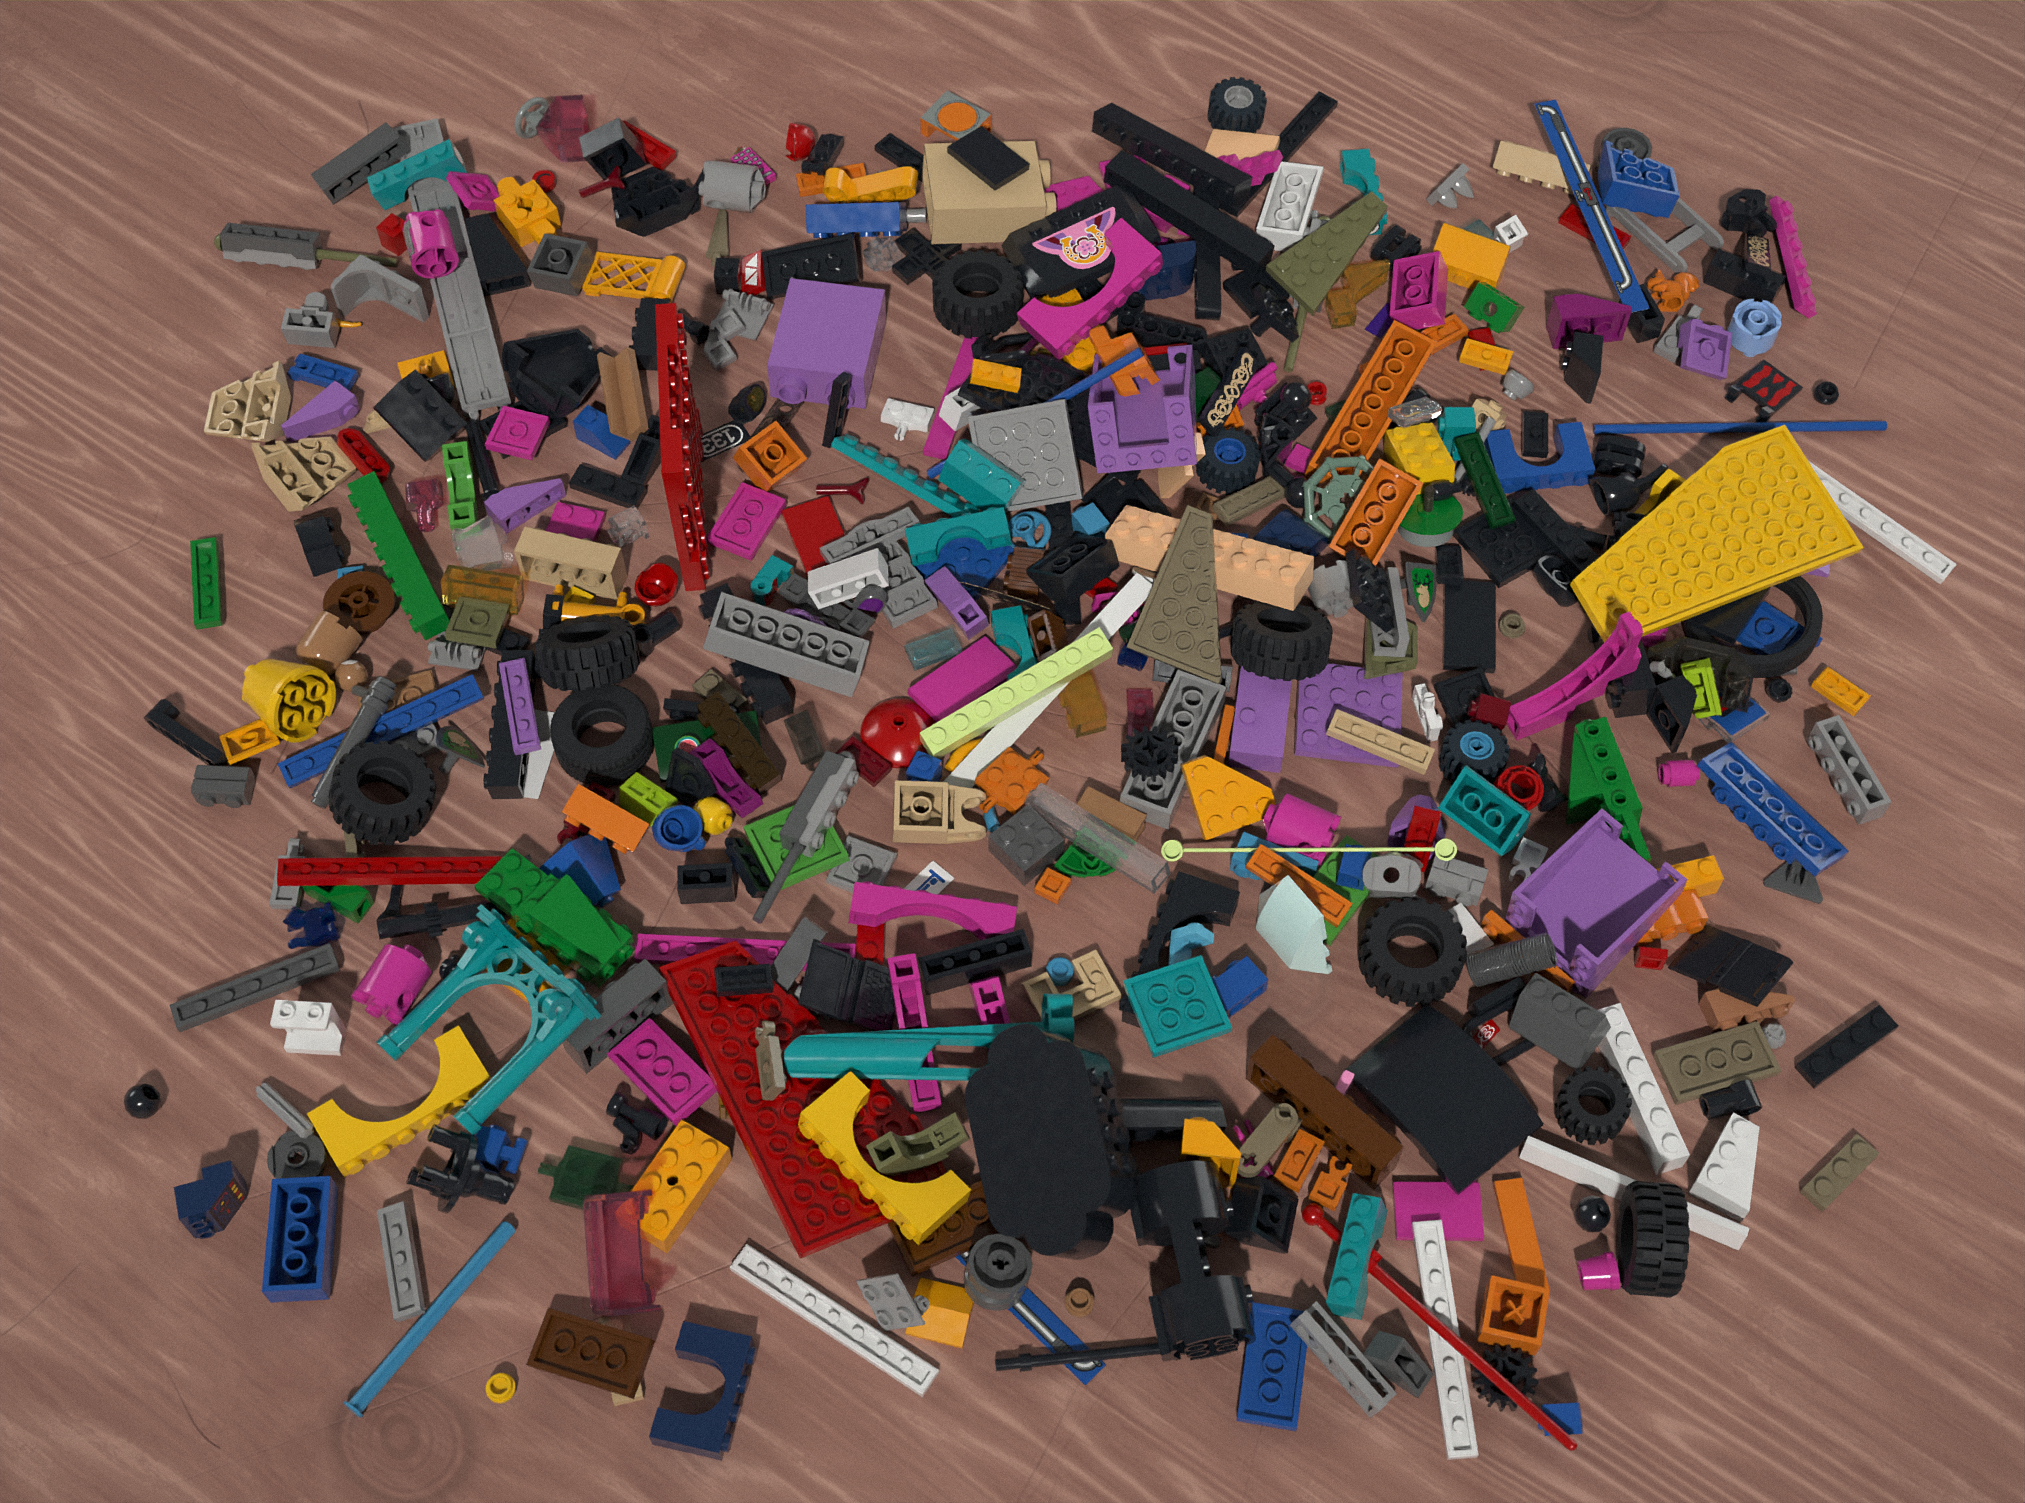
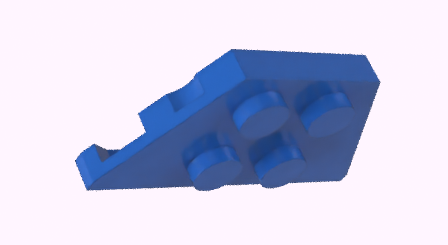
[1737,601,1823,655]

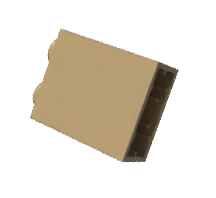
[922,141,1056,244]

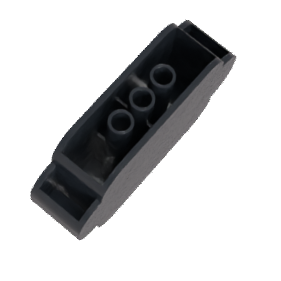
[965,1024,1138,1260]

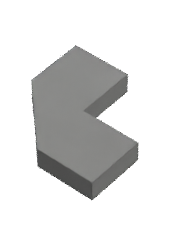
[703,309,745,371]

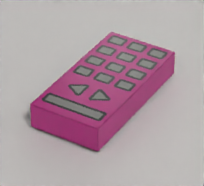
[731,147,776,186]

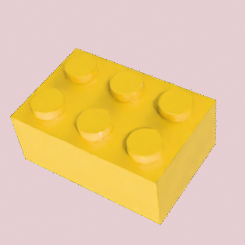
[1384,423,1455,495]

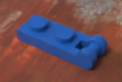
[287,354,359,391]

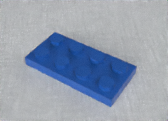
[1236,1302,1311,1431]

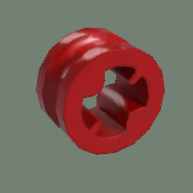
[1307,382,1327,405]

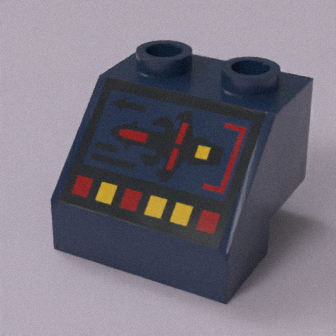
[174,1160,248,1239]

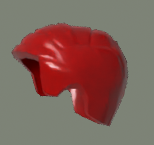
[785,123,815,162]
[634,563,678,607]

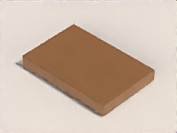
[356,670,437,716]

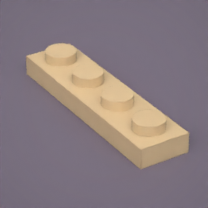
[1326,709,1435,775]

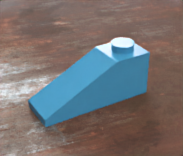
[1230,832,1319,880]

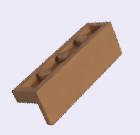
[597,347,649,441]

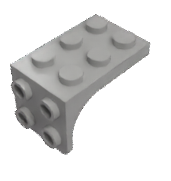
[331,254,430,323]

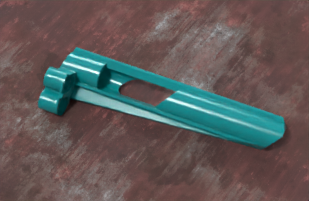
[784,994,1075,1081]

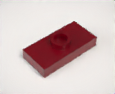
[835,736,892,787]

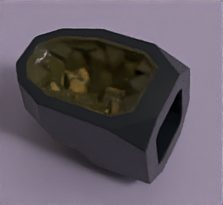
[728,384,766,424]

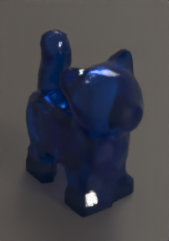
[283,902,340,949]

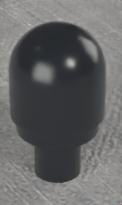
[1428,480,1462,501]

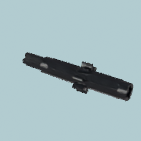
[376,900,507,939]

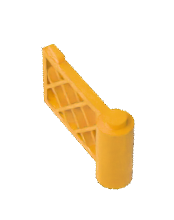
[582,252,685,303]

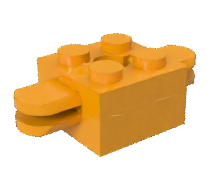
[493,177,561,248]

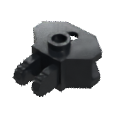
[1721,189,1777,238]

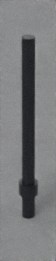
[995,1342,1160,1372]

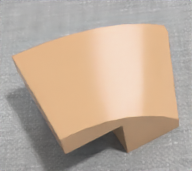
[1158,432,1206,498]

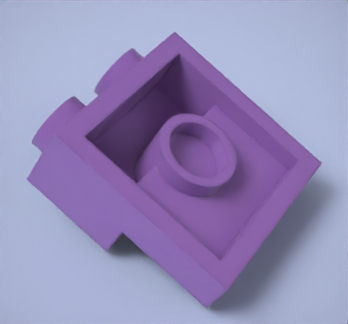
[1678,319,1732,380]

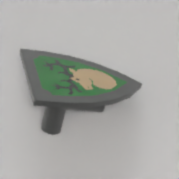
[1400,562,1437,622]
[436,725,485,774]

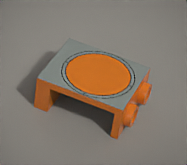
[920,90,992,141]

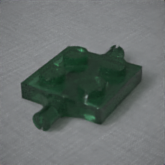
[538,1145,634,1216]

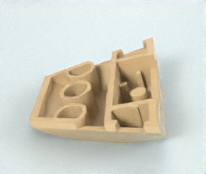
[204,361,291,442]
[251,436,356,512]

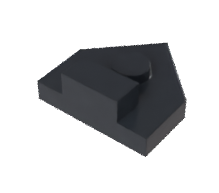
[665,747,717,804]

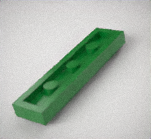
[190,537,223,630]

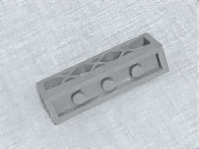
[1369,567,1409,657]
[1290,1301,1397,1418]

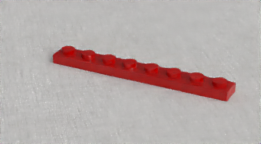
[277,856,501,886]

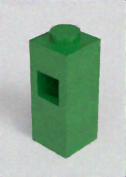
[302,885,375,924]

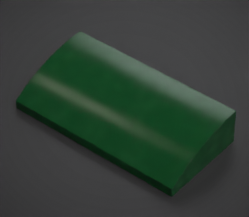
[652,710,762,783]

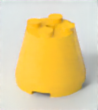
[242,659,336,743]

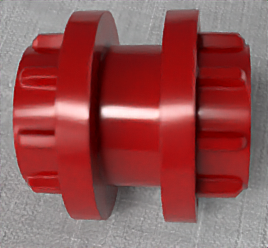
[1492,765,1544,811]

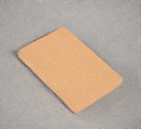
[1205,129,1280,160]

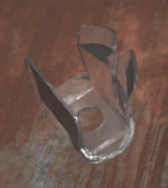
[451,516,513,579]

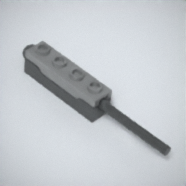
[752,751,859,924]

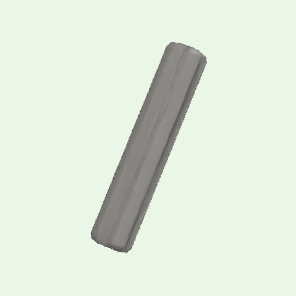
[256,1082,314,1138]

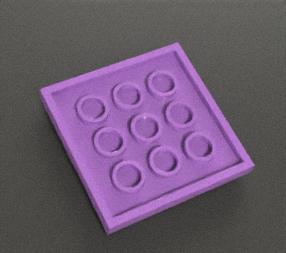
[1294,663,1403,768]

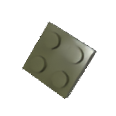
[445,596,510,648]

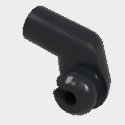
[613,1114,641,1154]

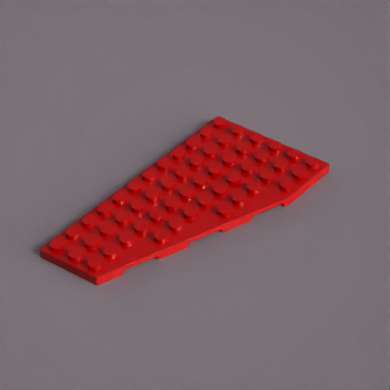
[658,940,947,1259]

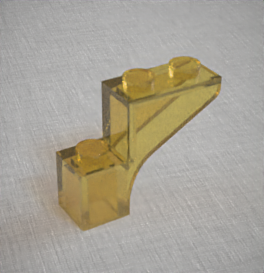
[1325,260,1390,329]

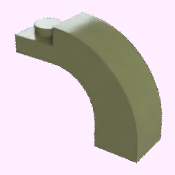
[866,1112,970,1175]

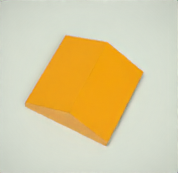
[219,719,280,765]
[905,1278,974,1349]

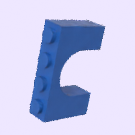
[1484,422,1595,494]

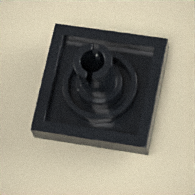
[1250,284,1299,343]

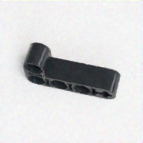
[1116,292,1208,359]

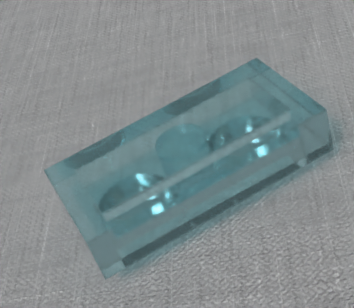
[904,628,962,671]

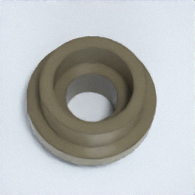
[1499,614,1525,639]

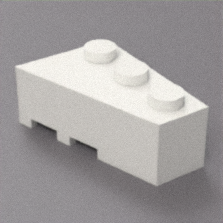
[1689,1112,1759,1223]

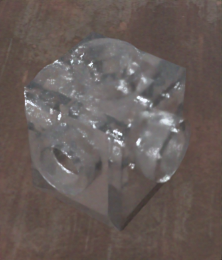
[861,236,903,272]

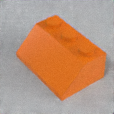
[562,784,649,855]

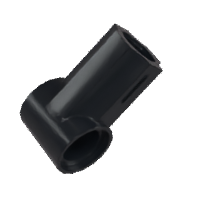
[634,611,680,657]
[1700,1080,1762,1120]

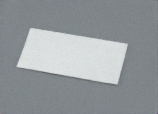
[524,710,554,799]

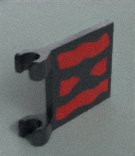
[1725,360,1803,422]

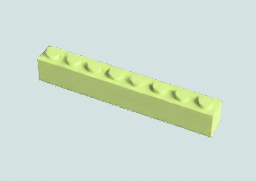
[920,627,1113,759]

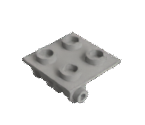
[716,289,774,341]
[428,631,485,671]
[856,1273,930,1331]

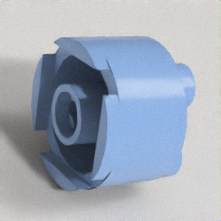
[1727,299,1782,357]

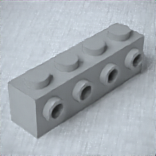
[1808,715,1891,825]

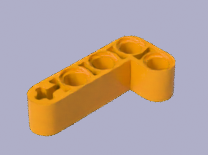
[823,166,918,204]

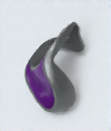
[843,585,886,614]

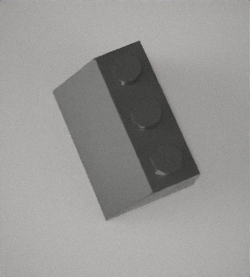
[1509,973,1611,1070]

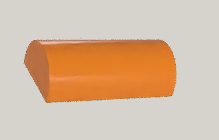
[1328,458,1424,566]

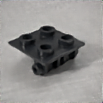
[1254,382,1317,441]

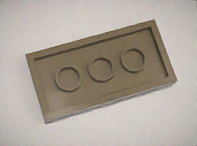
[1653,1021,1782,1105]

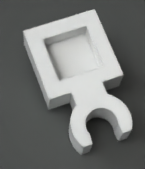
[1509,837,1548,882]

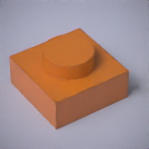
[1034,867,1071,905]

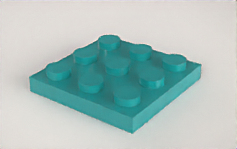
[1123,955,1232,1058]

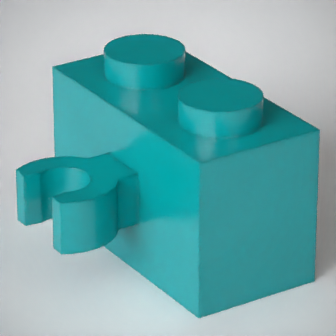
[1437,407,1476,461]

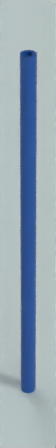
[927,347,1144,479]

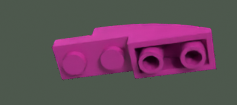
[1218,150,1283,186]

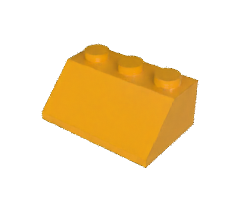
[1433,223,1511,290]
[1179,1117,1241,1189]

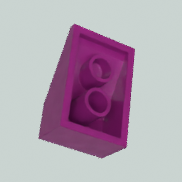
[1546,293,1632,349]

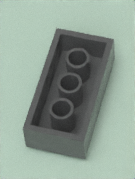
[562,959,673,1074]

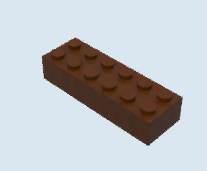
[1246,1034,1404,1190]

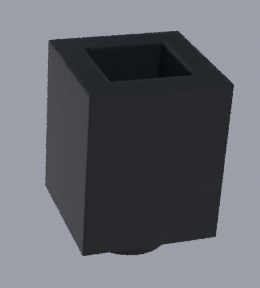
[714,258,742,295]

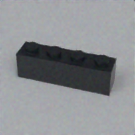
[918,929,1032,996]

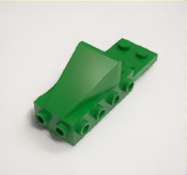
[1565,717,1651,864]
[474,848,636,989]

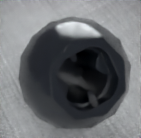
[124,1083,161,1119]
[1574,1196,1611,1233]

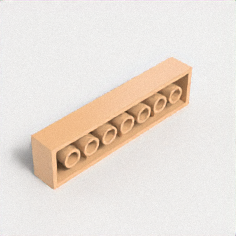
[1105,505,1314,611]

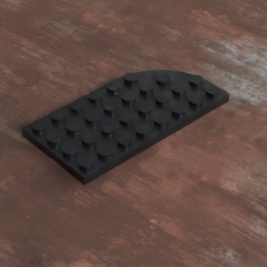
[958,353,1142,486]

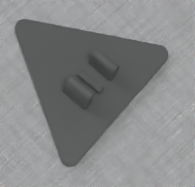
[1763,860,1823,904]

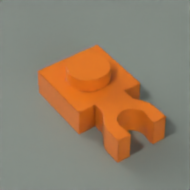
[1309,1156,1352,1212]

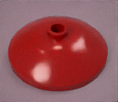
[860,698,937,768]

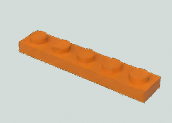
[1358,313,1469,375]

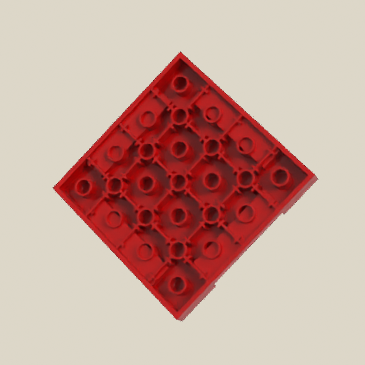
[655,303,710,591]

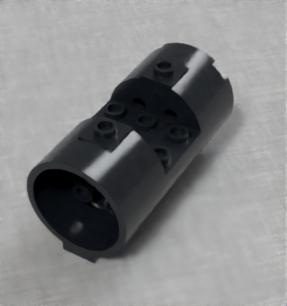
[1130,1161,1256,1362]

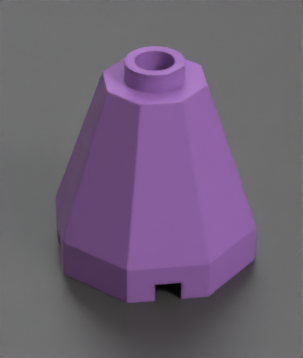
[1387,795,1445,860]

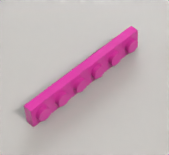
[1769,195,1817,318]

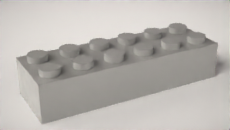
[703,592,870,698]
[1120,670,1227,830]

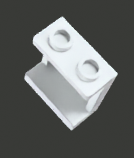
[270,1000,347,1056]

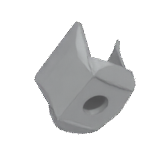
[1363,851,1423,900]

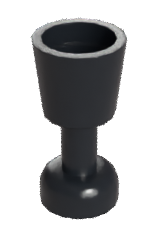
[606,1092,669,1141]

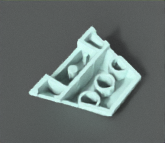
[1255,875,1332,974]

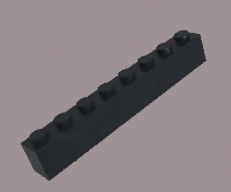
[1092,103,1253,207]
[1103,150,1275,277]

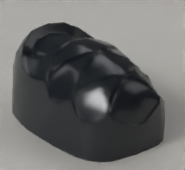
[1533,554,1579,607]

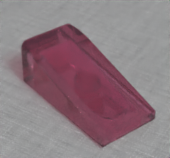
[1126,690,1154,737]

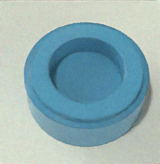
[1046,957,1074,986]

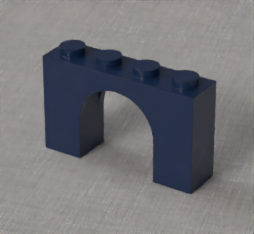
[649,1321,757,1461]

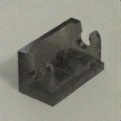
[783,710,826,771]

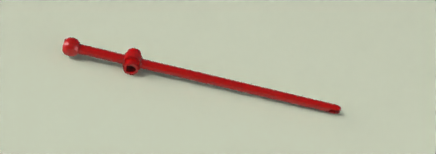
[1302,1203,1577,1451]

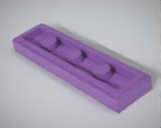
[499,658,542,755]

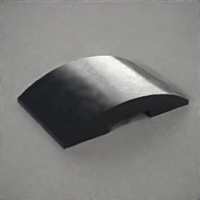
[1344,1004,1544,1195]

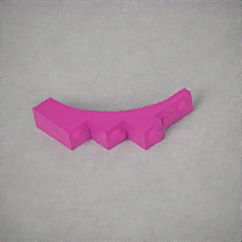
[1507,611,1643,741]

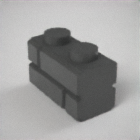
[191,765,256,808]

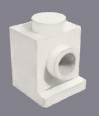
[1494,215,1528,253]

